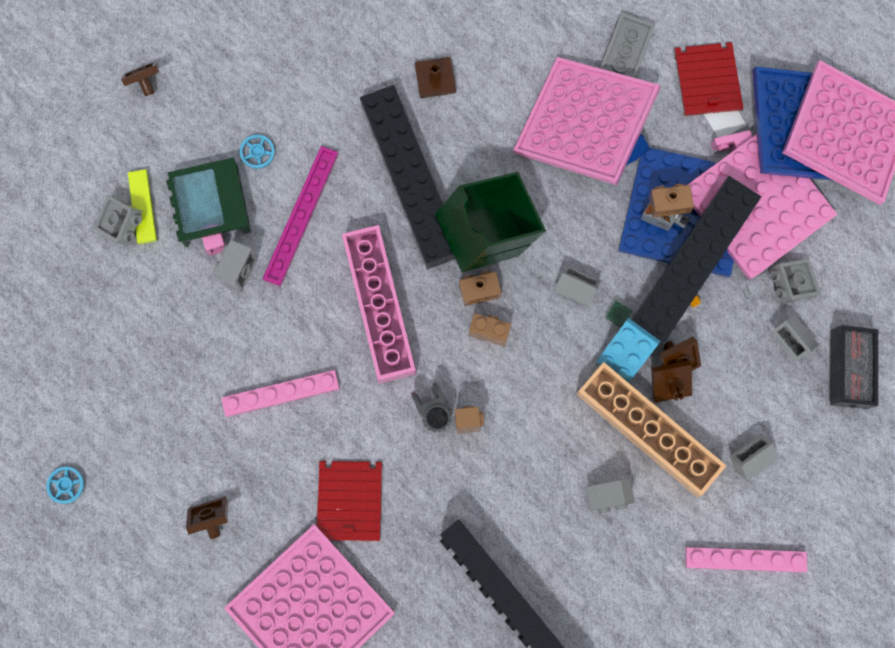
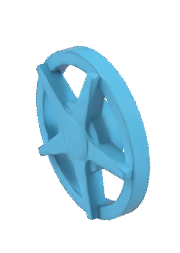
[240,135,275,169]
[46,467,84,504]

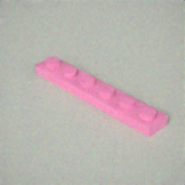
[221,370,340,417]
[685,547,807,572]

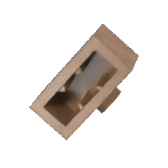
[649,184,694,218]
[459,271,502,307]
[468,313,511,346]
[455,406,484,434]

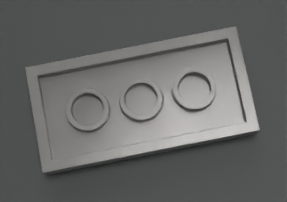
[600,12,656,78]

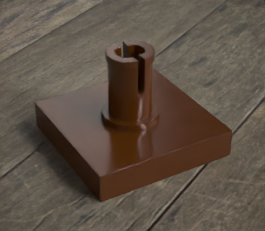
[415,57,456,98]
[121,61,159,96]
[659,336,701,371]
[651,360,692,403]
[186,497,228,539]

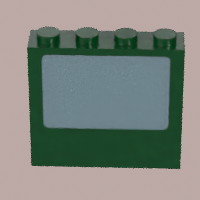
[166,157,252,247]

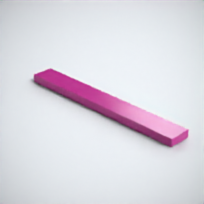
[262,146,339,287]

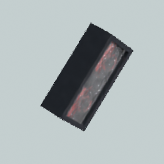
[830,325,878,409]

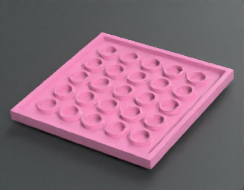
[513,57,660,185]
[782,60,895,205]
[688,134,838,281]
[224,524,395,648]

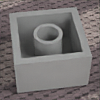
[214,240,258,292]

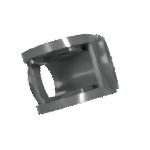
[411,382,452,432]

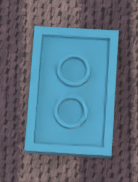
[596,318,660,383]

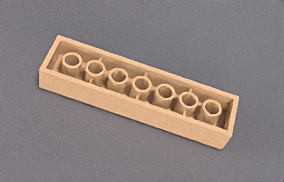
[576,362,726,498]

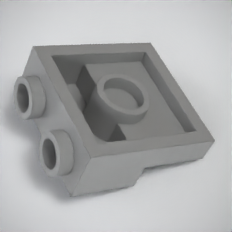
[93,195,142,246]
[770,259,821,304]

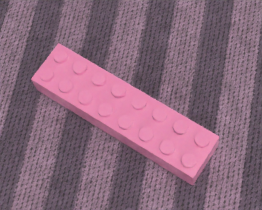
[342,225,416,384]

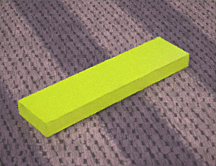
[128,169,157,244]

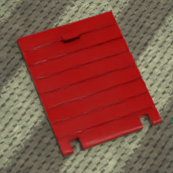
[674,42,744,116]
[317,461,382,541]

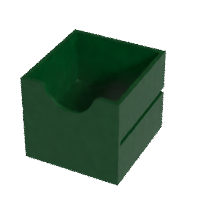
[435,172,546,273]

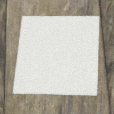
[704,111,747,137]

